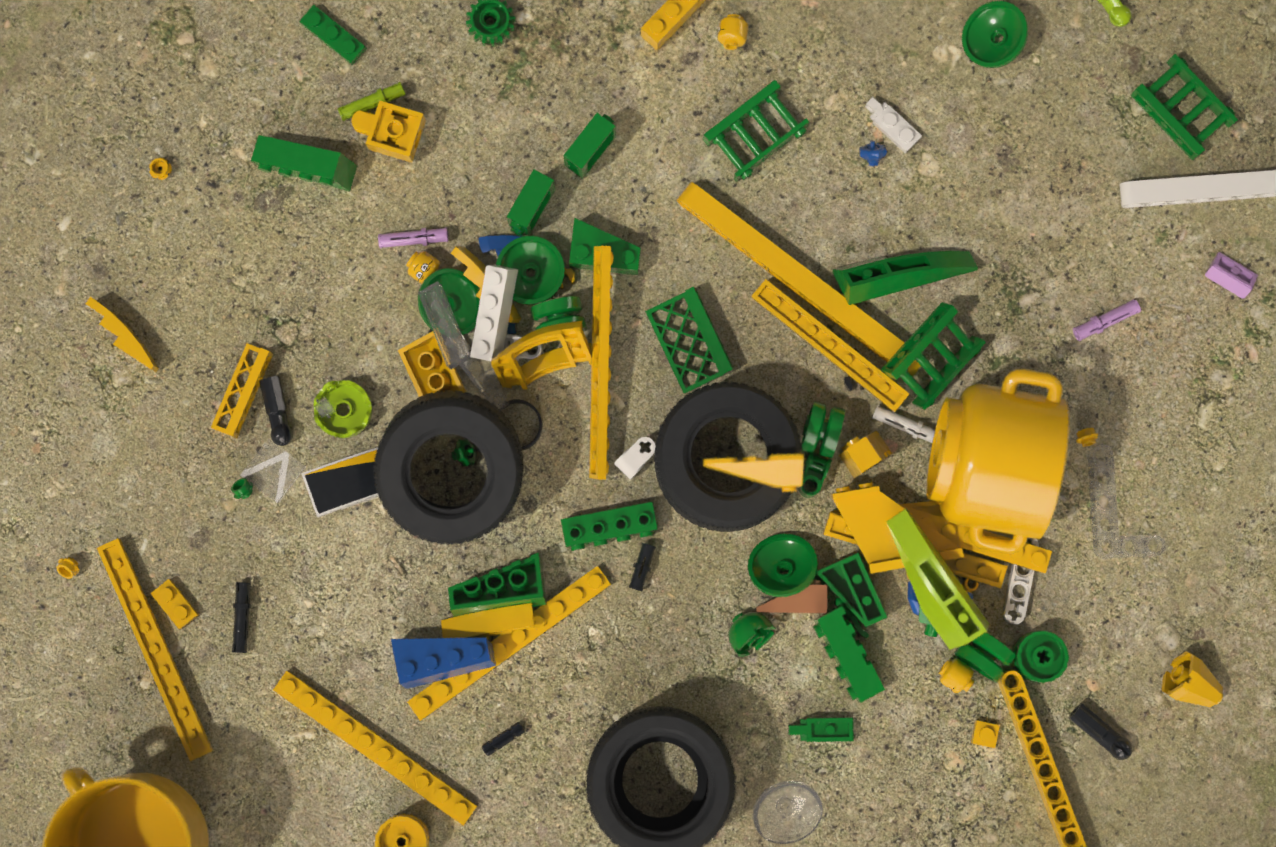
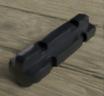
[482,722,525,756]

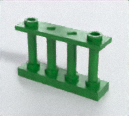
[1130,54,1238,161]
[703,80,809,182]
[881,302,986,410]

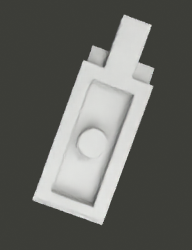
[865,97,922,154]

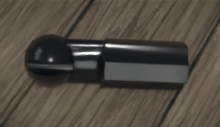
[259,376,293,446]
[1068,703,1133,760]

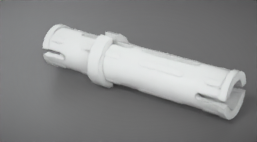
[872,405,935,443]

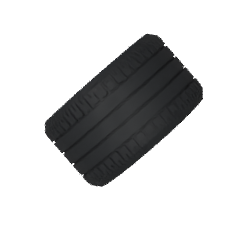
[654,382,803,532]
[374,390,523,545]
[586,706,736,847]

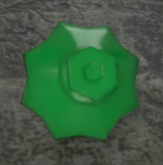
[451,438,477,466]

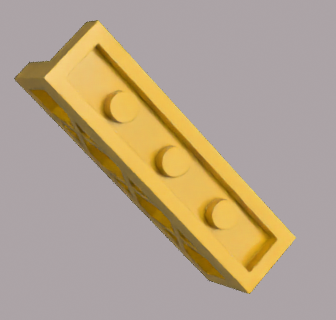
[211,343,273,438]

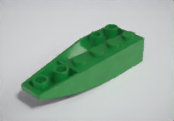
[832,251,978,305]

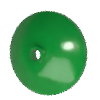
[962,1,1029,68]
[496,236,565,305]
[418,268,480,337]
[748,534,818,597]

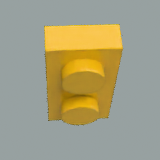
[150,579,199,630]

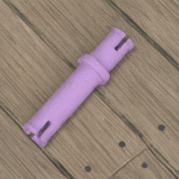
[378,227,449,248]
[1073,299,1141,342]

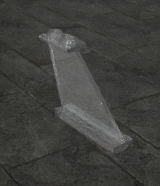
[418,281,510,410]

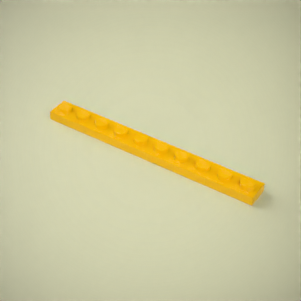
[589,246,613,480]
[97,538,213,761]
[407,566,611,721]
[273,670,478,826]

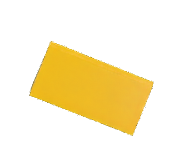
[398,330,466,397]

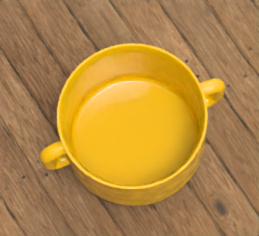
[926,369,1069,554]
[43,767,209,847]

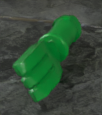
[834,598,869,638]

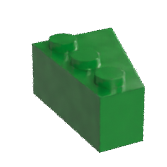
[569,218,641,275]
[817,552,888,627]

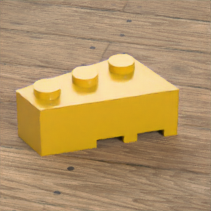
[839,431,892,478]

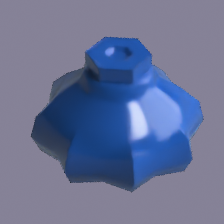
[859,140,887,166]

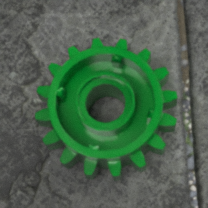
[466,0,516,47]

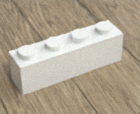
[470,265,518,362]

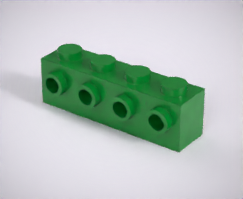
[561,502,658,551]

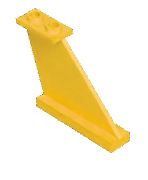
[831,482,964,574]

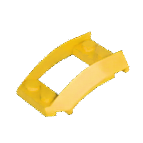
[491,321,592,390]

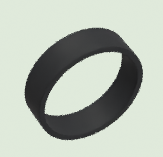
[498,399,542,450]

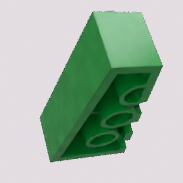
[251,135,357,192]
[448,553,546,617]
[812,606,885,703]

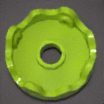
[314,380,373,439]

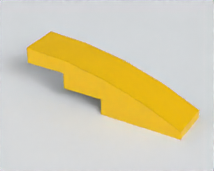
[451,246,521,323]
[85,296,159,372]
[441,603,535,638]

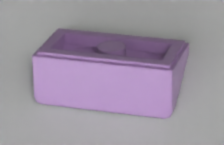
[1205,252,1258,299]

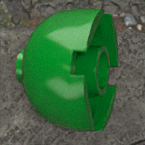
[728,612,776,657]

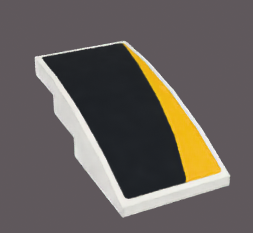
[301,447,378,518]

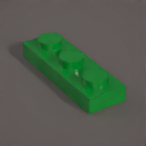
[299,4,366,65]

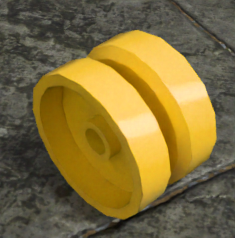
[375,813,430,847]

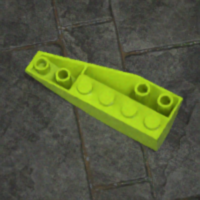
[887,508,989,650]

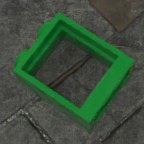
[563,112,616,179]
[507,169,556,237]

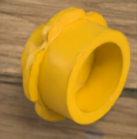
[149,158,172,180]
[1076,428,1098,447]
[56,557,79,579]

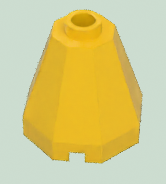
[1161,651,1223,707]

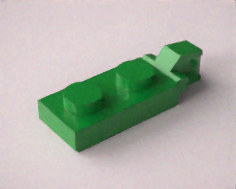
[788,717,854,742]

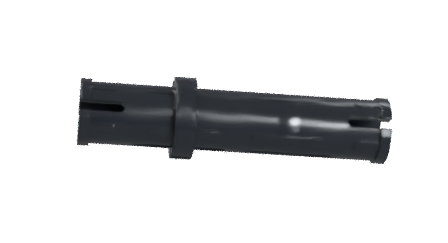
[232,582,252,653]

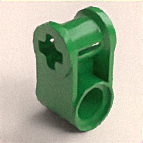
[798,452,832,498]

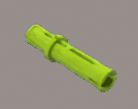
[337,82,406,121]

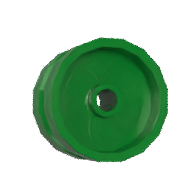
[531,296,587,331]
[801,401,845,458]
[1012,631,1069,683]
[954,632,1016,683]

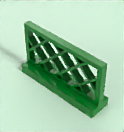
[645,287,735,394]

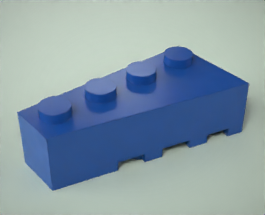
[391,638,496,689]

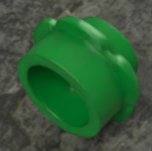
[231,478,253,499]

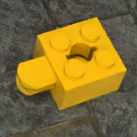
[351,100,426,163]

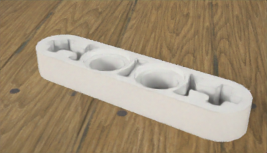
[1003,537,1039,624]

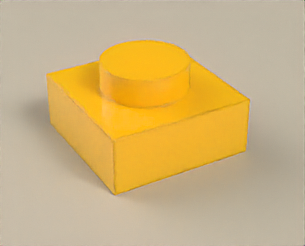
[971,720,1000,748]

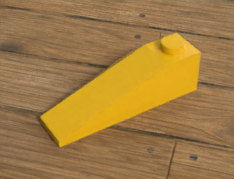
[703,454,803,492]

